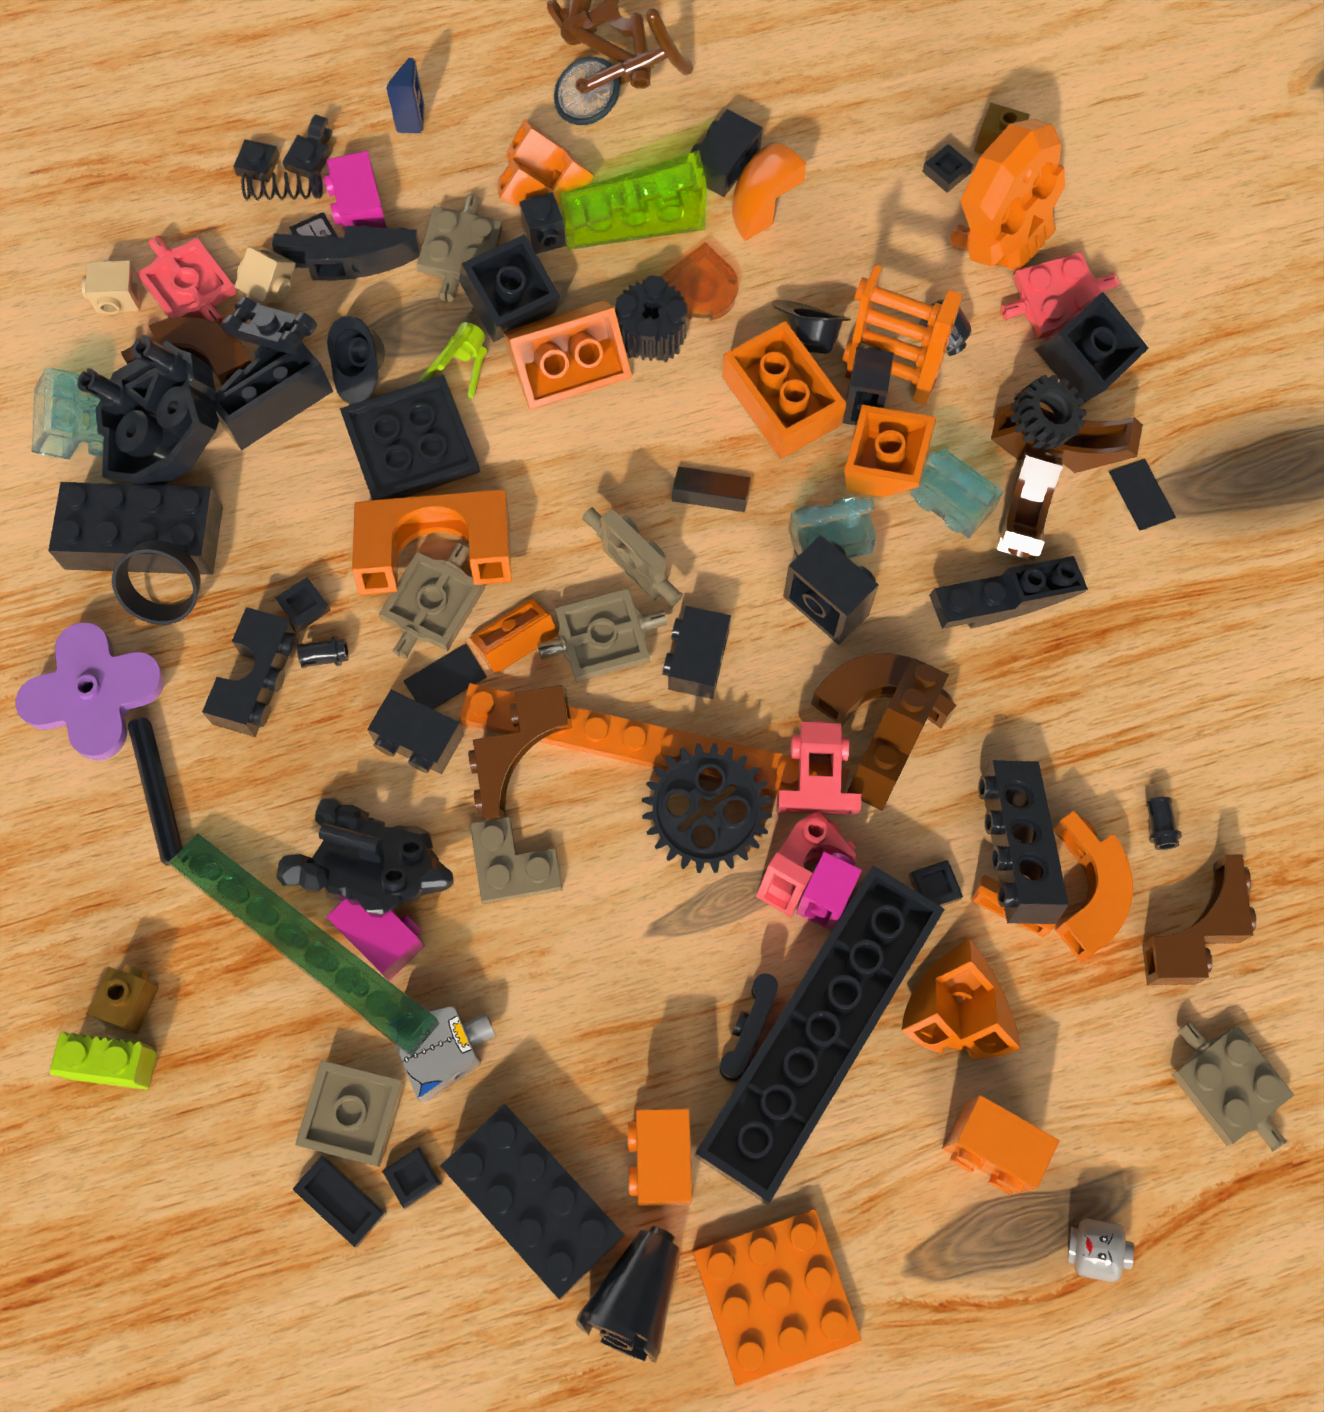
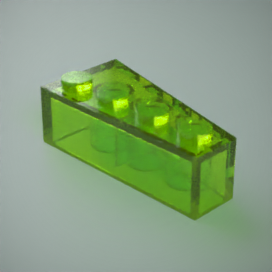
[560,151,707,250]

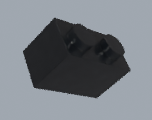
[688,109,762,198]
[842,347,894,426]
[662,606,731,699]
[367,689,464,775]

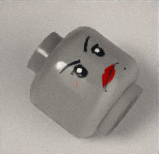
[1068,1218,1134,1282]

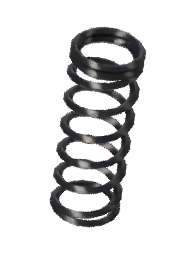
[241,171,323,201]

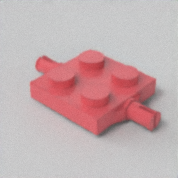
[136,235,237,326]
[1001,252,1118,339]

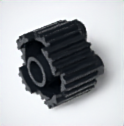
[615,275,688,362]

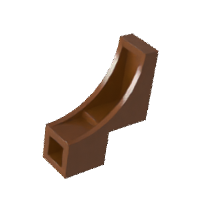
[991,403,1143,473]
[847,658,949,811]
[468,685,572,820]
[1142,854,1257,985]

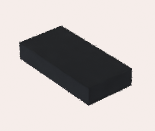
[292,1155,387,1248]

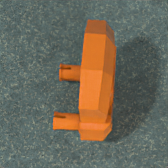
[950,119,1065,271]

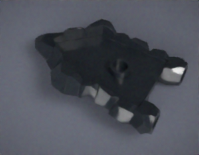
[276,797,454,918]

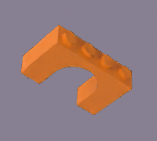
[352,489,512,595]

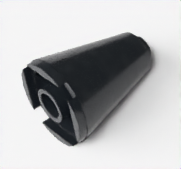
[575,1226,679,1363]

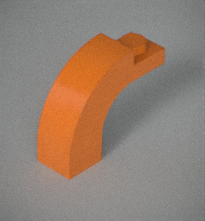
[1053,811,1133,963]

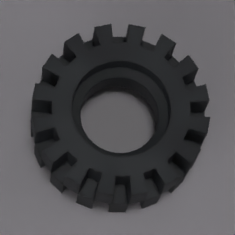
[1010,375,1086,450]

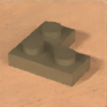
[470,817,562,905]

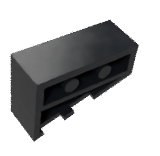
[213,344,333,450]

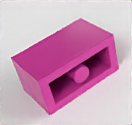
[324,151,387,232]
[796,852,862,931]
[326,899,425,981]

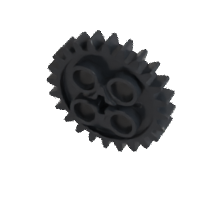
[642,743,772,873]

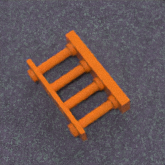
[842,264,963,406]

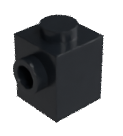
[519,192,566,254]

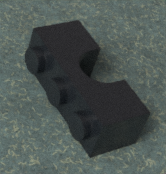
[202,607,299,737]

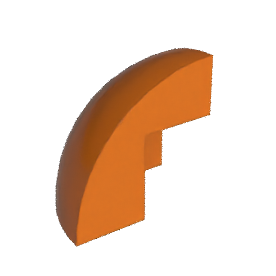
[498,119,595,207]
[732,143,806,241]
[902,939,1021,1059]

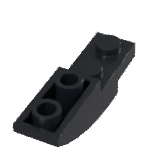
[272,225,421,281]
[929,556,1088,629]

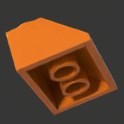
[503,300,632,409]

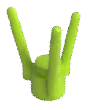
[417,322,487,399]

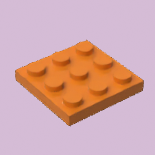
[693,1208,862,1387]

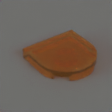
[661,242,738,320]

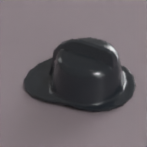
[771,300,851,354]
[327,316,385,404]

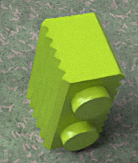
[50,1031,157,1090]

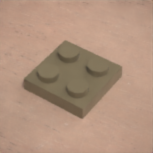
[295,1060,404,1167]

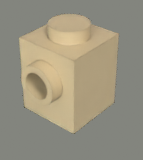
[234,247,296,306]
[81,260,141,314]

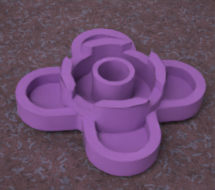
[15,623,165,761]

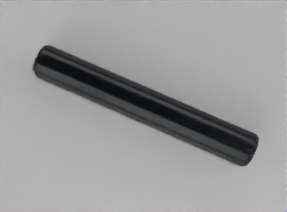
[128,717,185,866]

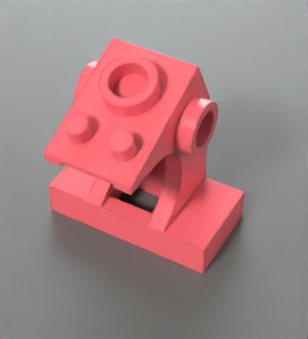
[776,720,861,816]
[756,811,857,917]

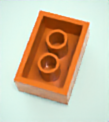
[722,321,846,459]

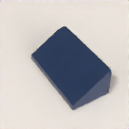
[386,58,425,133]

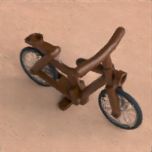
[547,0,693,125]

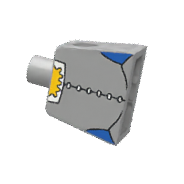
[387,1006,496,1103]

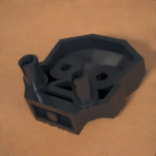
[77,335,219,485]

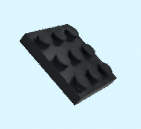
[340,374,480,500]

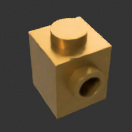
[974,102,1030,154]
[87,965,159,1034]

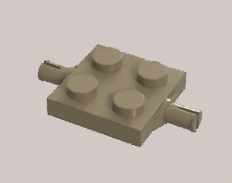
[417,194,502,302]
[582,507,683,606]
[379,543,485,659]
[537,588,667,682]
[1171,1021,1294,1151]

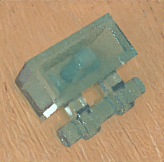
[31,367,103,460]
[911,448,1003,538]
[788,497,876,558]

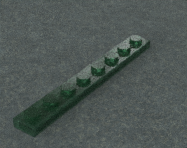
[169,833,440,1057]

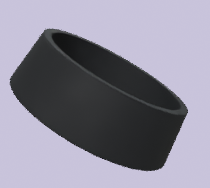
[112,541,201,625]

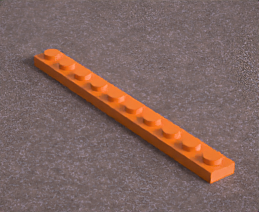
[459,683,850,796]

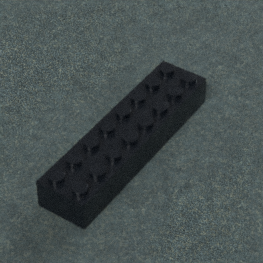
[694,865,945,1205]

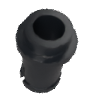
[297,636,349,669]
[1146,797,1182,850]

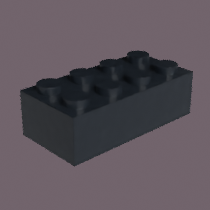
[48,482,223,575]
[440,1103,625,1300]

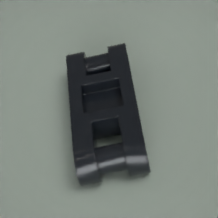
[221,296,317,355]
[719,973,778,1082]

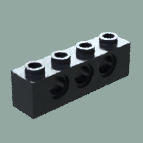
[978,760,1069,924]

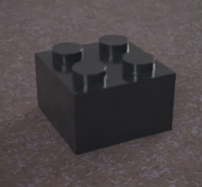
[459,234,560,342]
[1035,292,1149,403]
[783,535,879,645]

